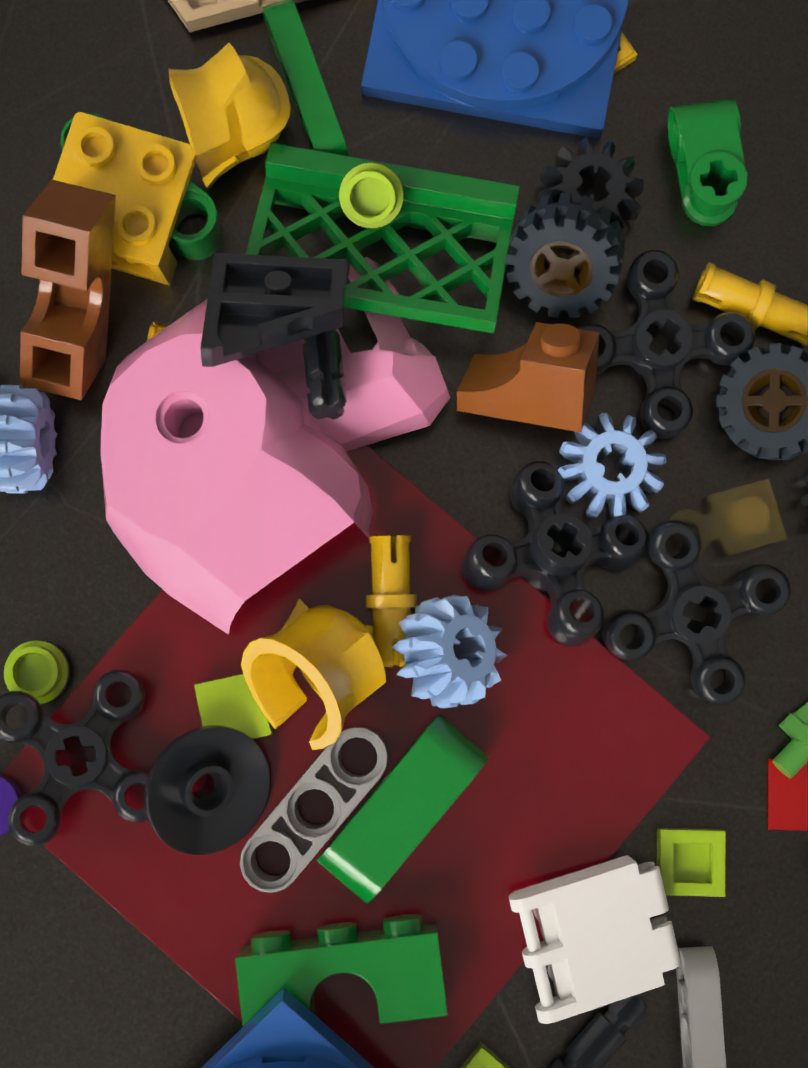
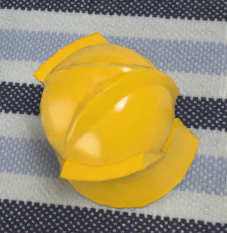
[168,43,291,189]
[241,598,386,750]

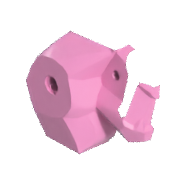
[101,257,450,634]

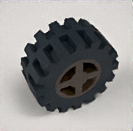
[505,193,625,318]
[716,343,808,461]

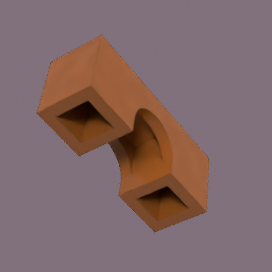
[20,179,116,400]

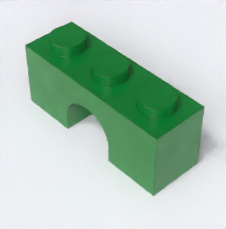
[235,914,448,1027]

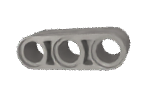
[240,726,388,893]

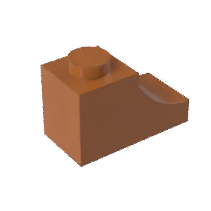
[457,322,600,432]

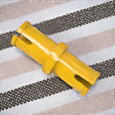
[692,262,808,348]
[366,535,417,667]

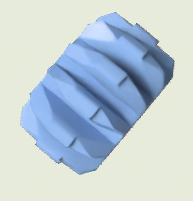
[0,385,58,493]
[558,413,666,519]
[391,595,508,709]

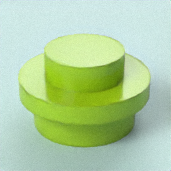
[339,162,404,228]
[4,640,70,704]

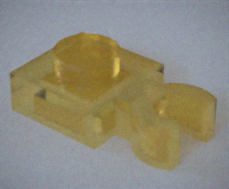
[665,479,787,558]

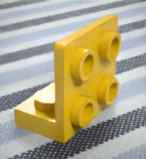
[53,112,197,286]

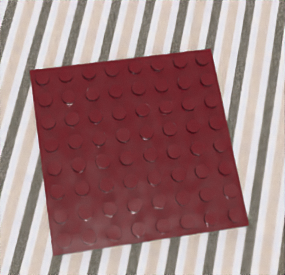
[1,445,710,1068]

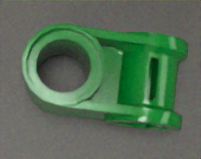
[668,98,747,227]

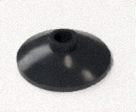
[144,725,270,855]

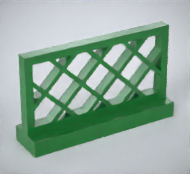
[246,143,520,334]

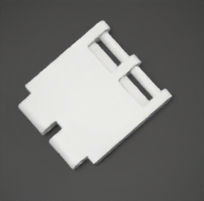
[509,855,681,1024]

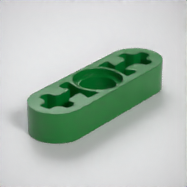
[262,0,349,156]

